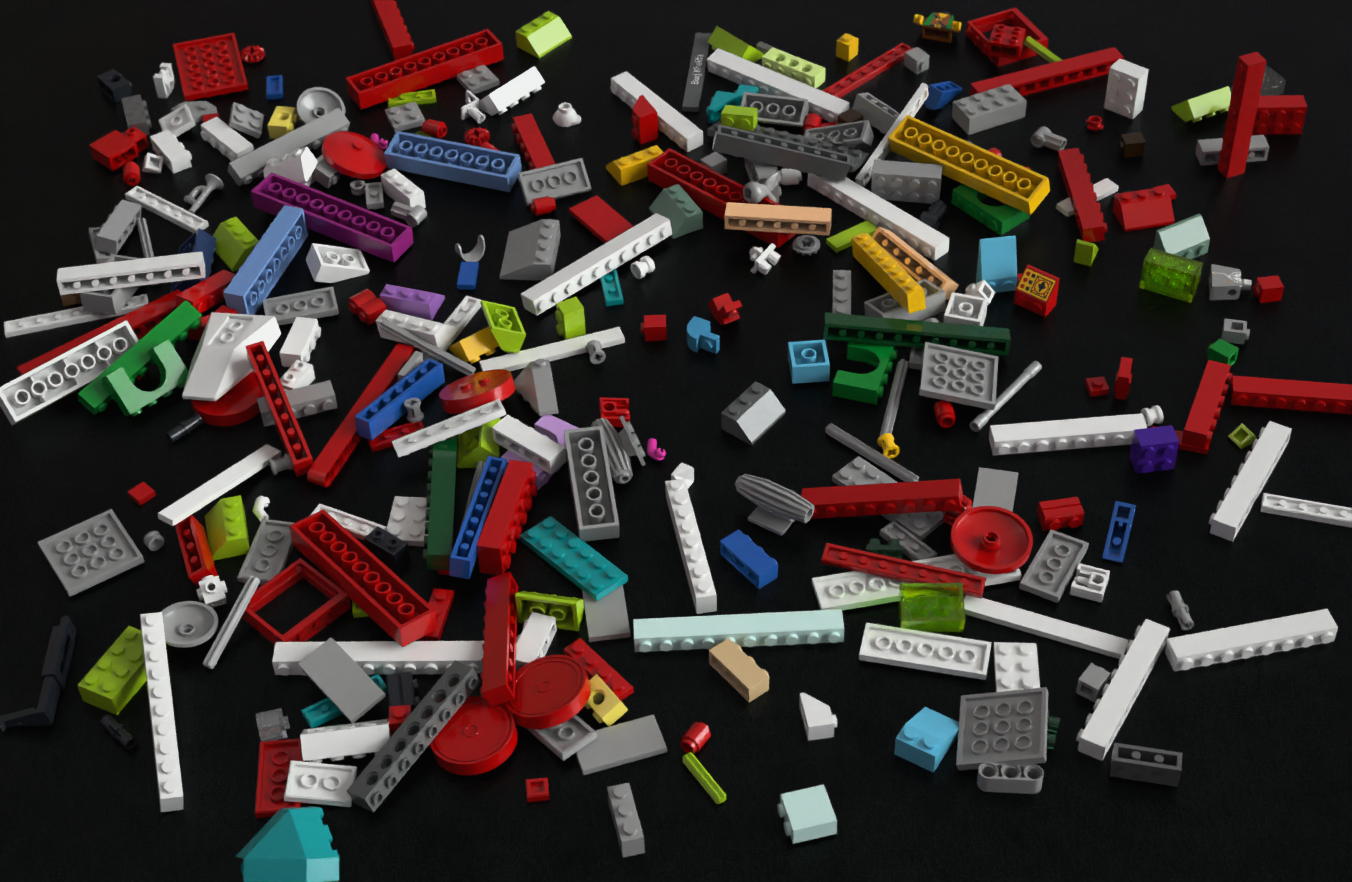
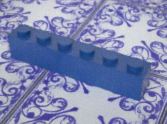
[354,358,445,441]

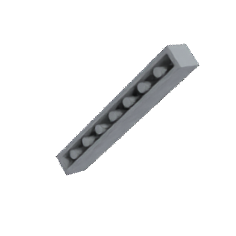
[228,108,350,186]

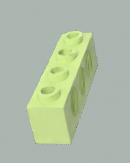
[762,48,825,89]

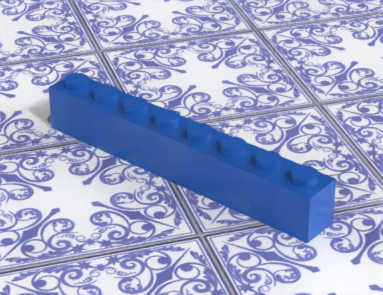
[449,456,507,579]

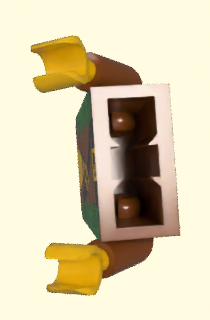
[913,11,961,43]

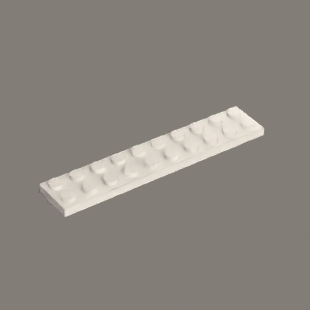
[812,554,1022,611]

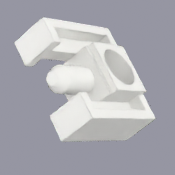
[153,63,175,98]
[1070,563,1110,602]

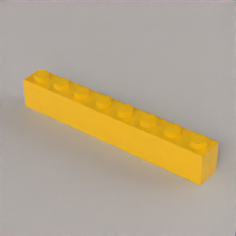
[851,233,926,314]

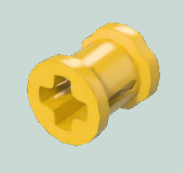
[877,433,900,459]

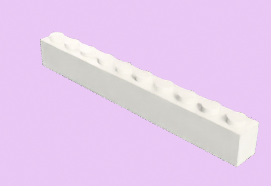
[707,48,850,125]
[808,173,949,261]
[521,213,673,316]
[140,612,183,812]
[272,641,484,676]

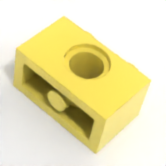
[267,106,299,139]
[584,674,628,727]

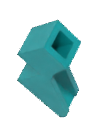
[706,84,759,123]

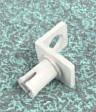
[461,90,486,123]

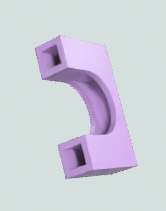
[501,415,578,490]

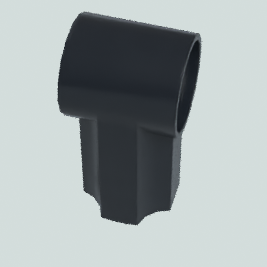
[920,200,947,230]

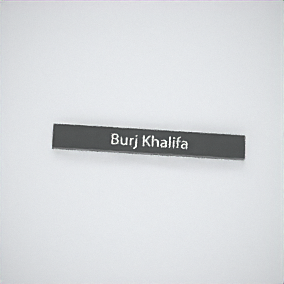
[682,33,711,112]

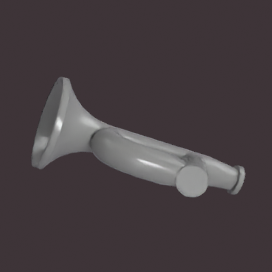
[184,174,224,214]

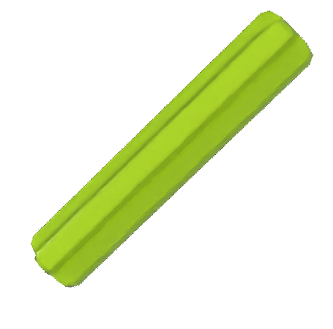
[1023,36,1062,63]
[683,752,726,804]

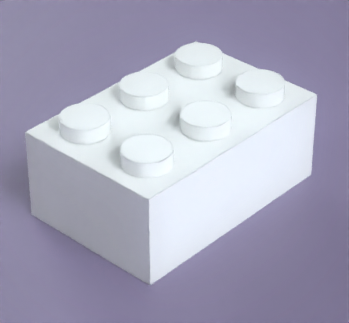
[1104,58,1149,119]

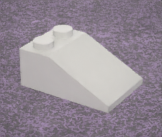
[306,243,370,283]

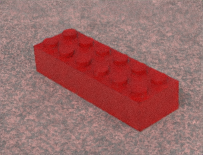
[476,460,537,575]

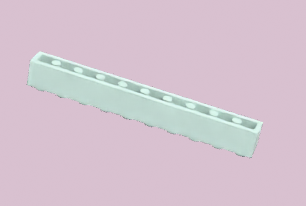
[633,609,844,652]

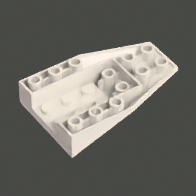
[182,312,281,401]

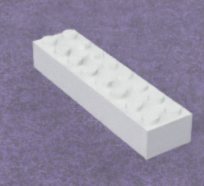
[0,320,139,425]

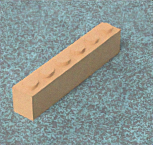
[725,202,832,235]
[872,226,959,300]

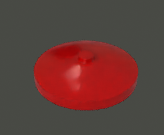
[321,131,387,179]
[950,506,1033,574]

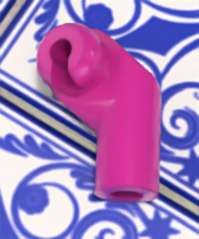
[370,133,388,150]
[647,438,666,461]

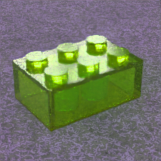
[1139,248,1203,303]
[898,583,965,632]

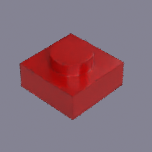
[1085,376,1109,397]

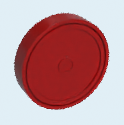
[439,369,516,414]
[190,371,263,426]
[505,655,591,729]
[430,696,518,775]

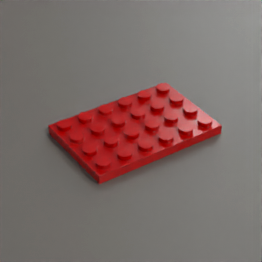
[173,33,248,101]

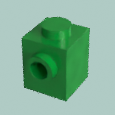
[1207,338,1239,366]

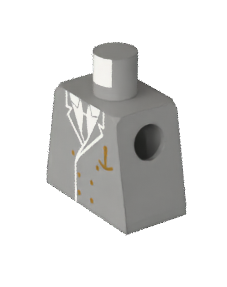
[1209,264,1252,300]

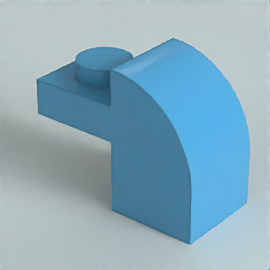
[687,316,720,353]

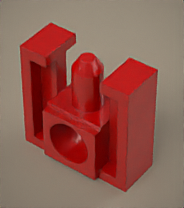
[1114,357,1133,400]
[599,397,630,427]

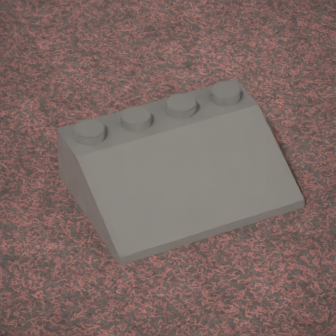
[500,219,560,281]

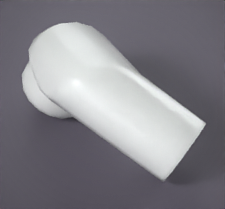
[253,496,270,522]

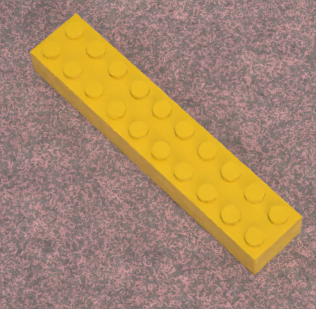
[888,115,1050,215]

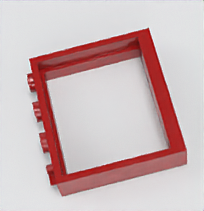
[965,7,1048,67]
[241,558,351,645]

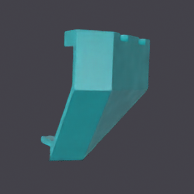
[235,806,339,882]

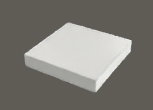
[158,104,196,137]

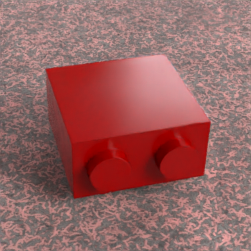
[987,24,1026,60]
[89,130,139,171]

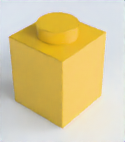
[836,33,859,62]

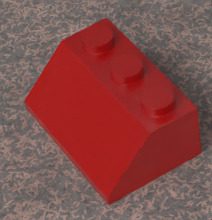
[1113,187,1175,232]

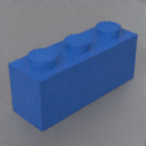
[720,529,778,589]

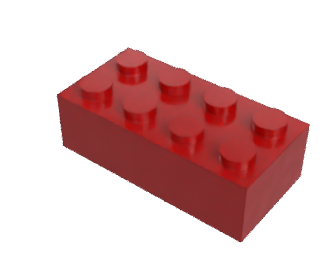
[1252,95,1307,135]

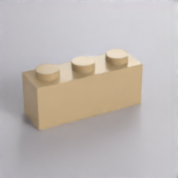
[709,638,770,702]

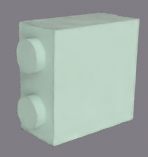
[777,784,837,844]

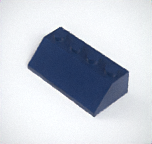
[170,228,216,293]

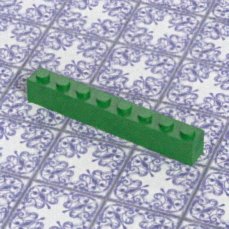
[78,300,202,415]

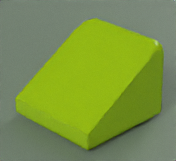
[1228,423,1257,449]

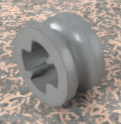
[350,180,365,196]
[144,531,164,551]

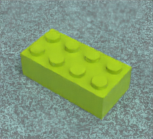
[77,626,146,715]

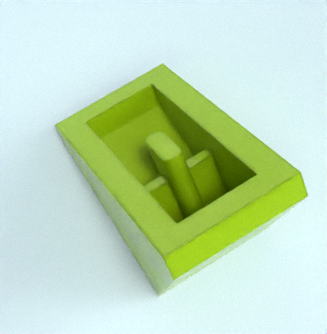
[1074,239,1099,266]

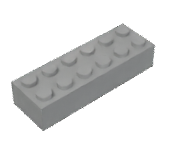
[564,426,619,542]

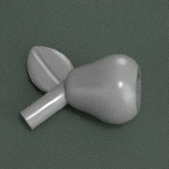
[743,172,779,204]

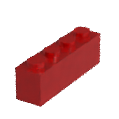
[176,270,236,313]
[175,514,218,588]

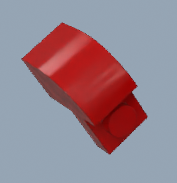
[708,293,742,325]

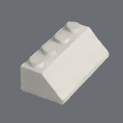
[479,66,545,116]
[375,310,459,349]
[300,719,391,763]

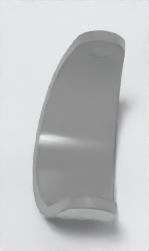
[455,235,485,262]

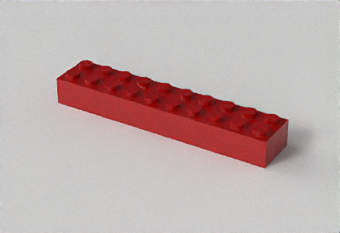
[346,29,504,110]
[647,148,797,248]
[289,509,438,647]

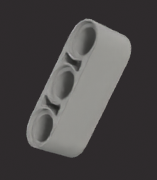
[977,762,1044,794]

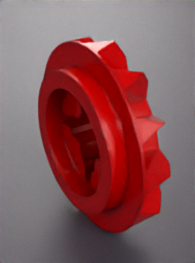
[240,45,265,63]
[464,127,490,146]

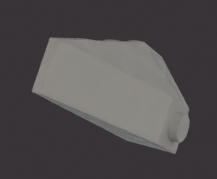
[804,120,874,148]
[514,359,559,416]

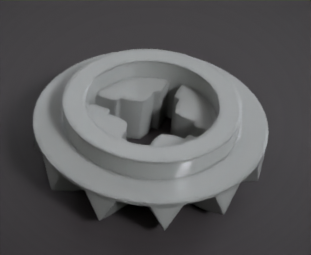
[793,235,821,256]

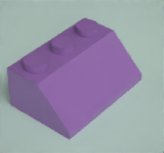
[380,284,445,321]

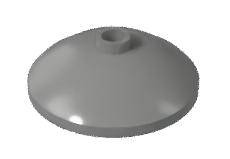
[296,87,345,124]
[161,601,218,648]

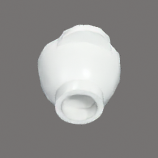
[553,103,581,127]

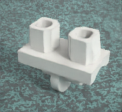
[749,243,781,275]

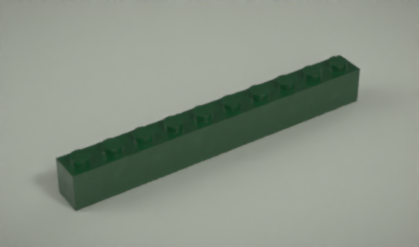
[823,312,1011,356]
[423,435,457,570]

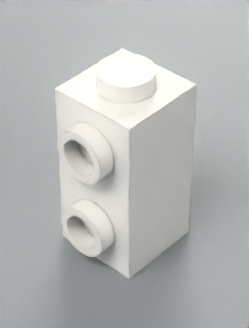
[280,360,315,391]

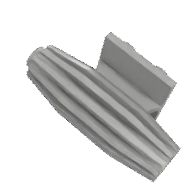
[591,415,646,484]
[735,474,815,536]

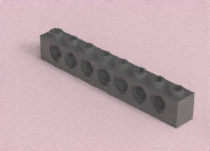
[347,661,481,812]

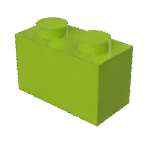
[721,105,758,131]
[555,297,586,340]

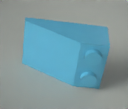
[976,235,1017,293]
[895,707,959,773]

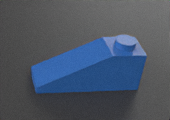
[924,81,963,110]
[1102,501,1136,563]

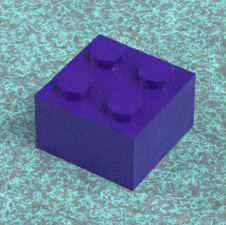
[1129,425,1179,474]

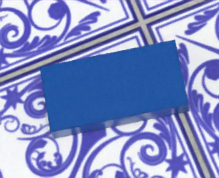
[266,75,283,100]
[457,262,479,290]

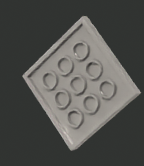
[919,342,998,410]
[37,509,145,597]
[956,687,1048,770]

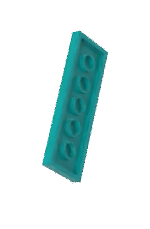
[520,516,628,601]

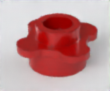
[1086,115,1104,130]

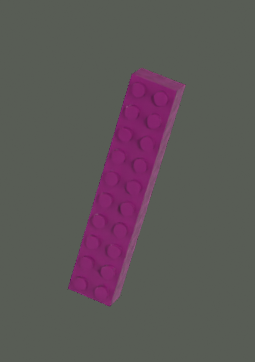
[251,172,413,263]

